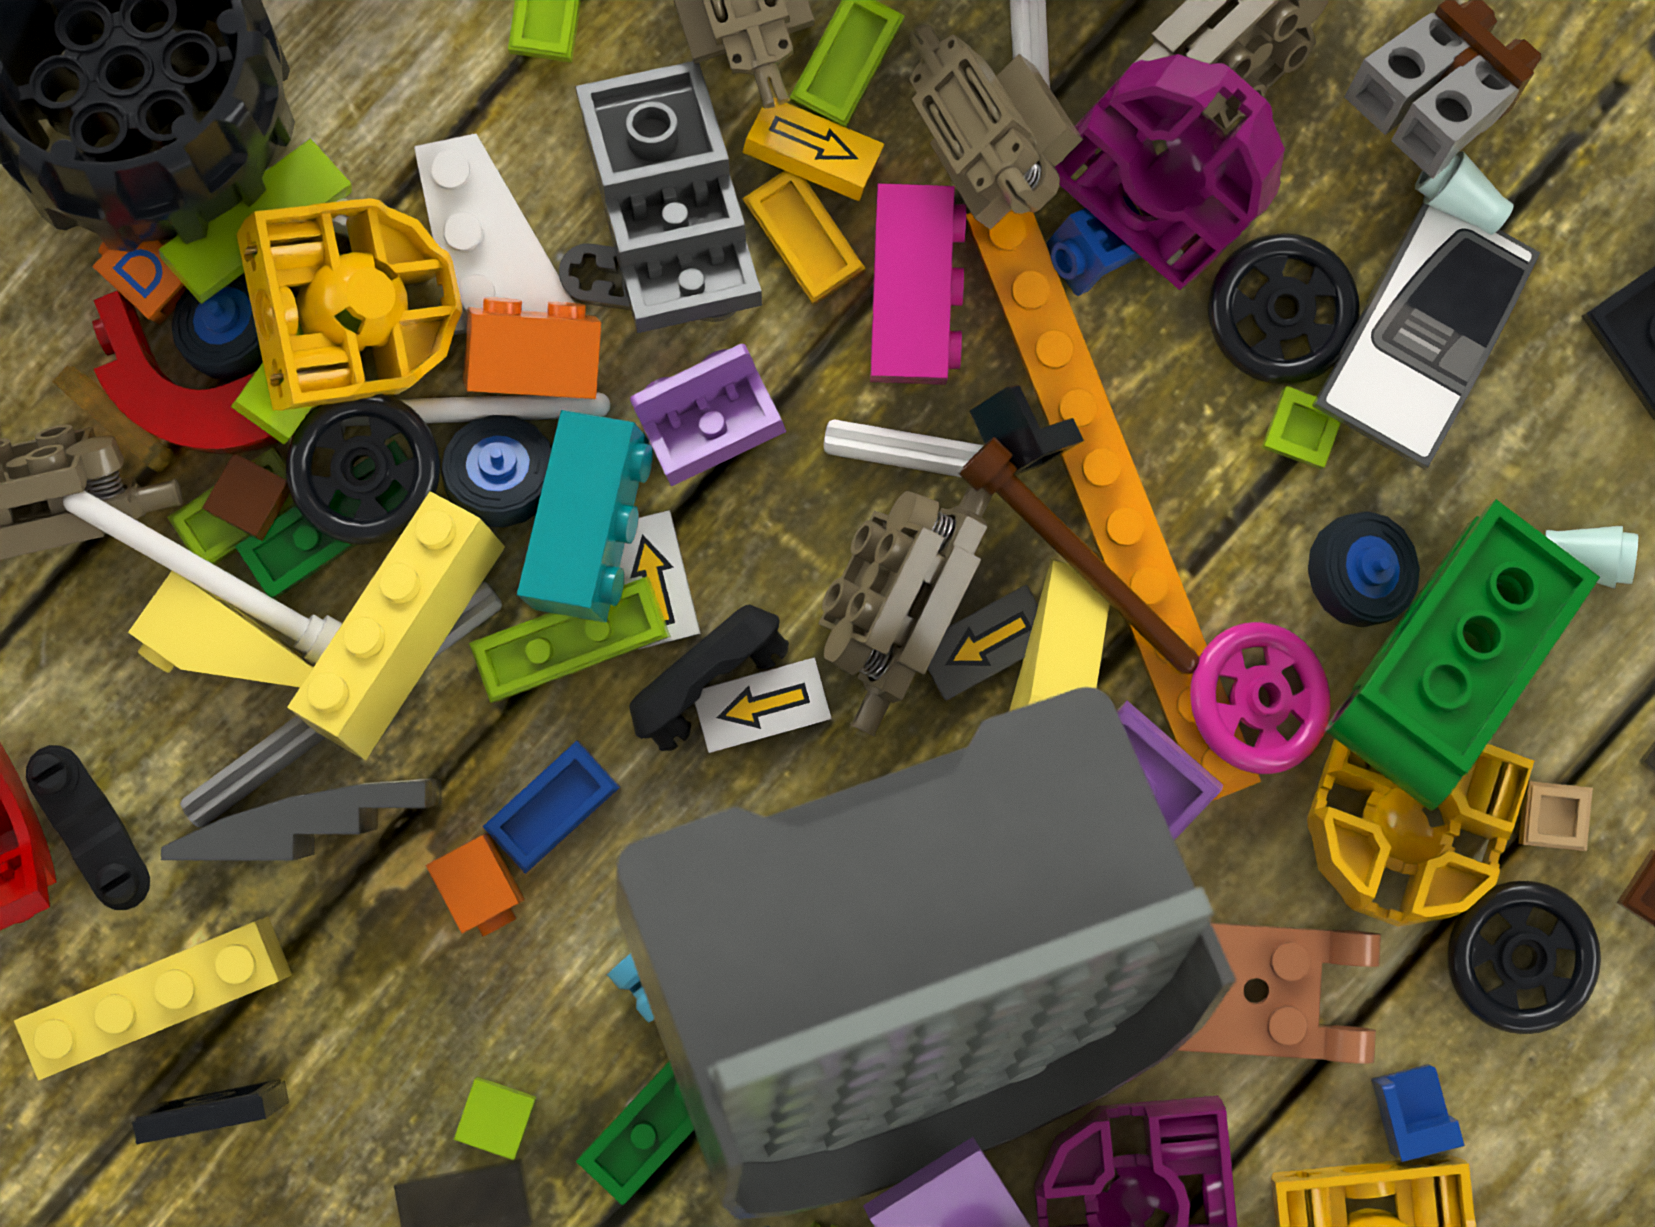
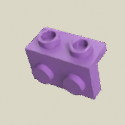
[630,344,787,487]

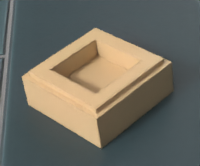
[1518,781,1593,851]

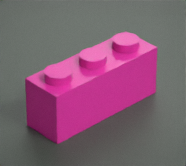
[870,183,966,385]

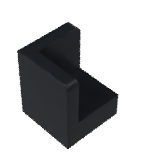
[969,384,1084,475]

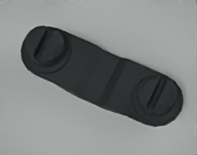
[629,604,789,751]
[26,745,150,910]

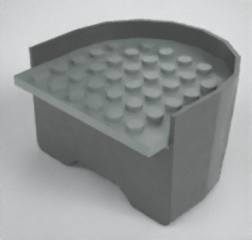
[616,687,1236,1219]

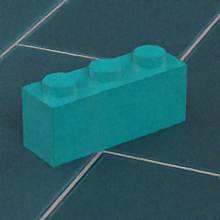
[517,410,653,623]

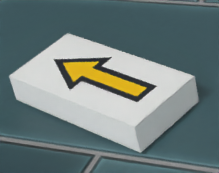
[620,510,701,649]
[695,657,832,753]

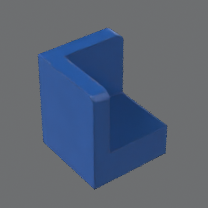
[1371,1064,1465,1162]

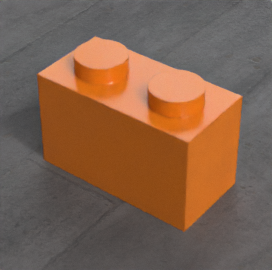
[463,297,602,399]

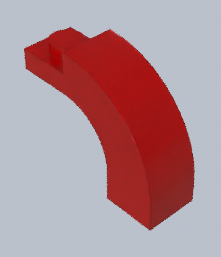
[92,291,294,454]
[0,743,57,931]

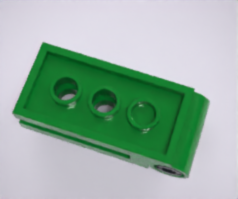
[1325,499,1600,811]

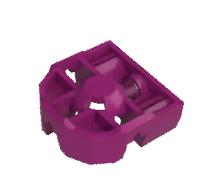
[1055,54,1285,290]
[1034,1095,1238,1227]

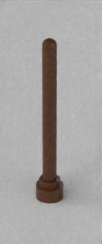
[958,437,1199,675]

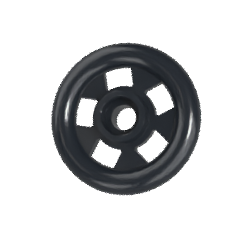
[1208,233,1360,384]
[286,394,440,545]
[1447,881,1601,1034]

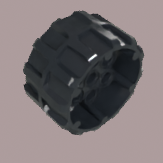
[0,0,295,252]

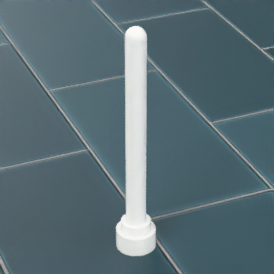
[302,392,611,433]
[63,491,342,666]

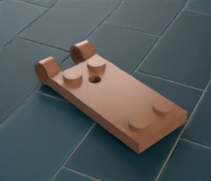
[1177,923,1381,1064]

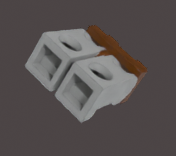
[1344,0,1541,179]

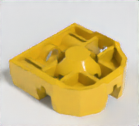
[236,198,463,411]
[1307,738,1535,927]
[1271,1155,1476,1227]

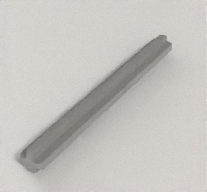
[180,581,503,828]

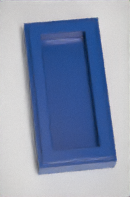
[482,740,620,874]

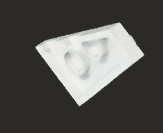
[414,134,575,335]

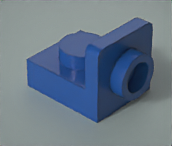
[1046,196,1142,296]

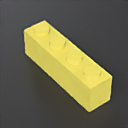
[287,491,505,761]
[14,916,292,1081]

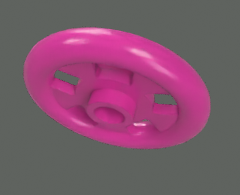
[1190,622,1331,774]

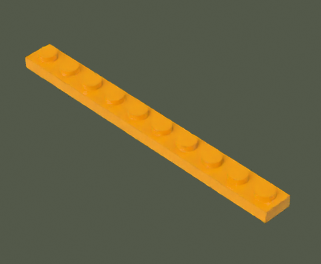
[966,210,1261,801]

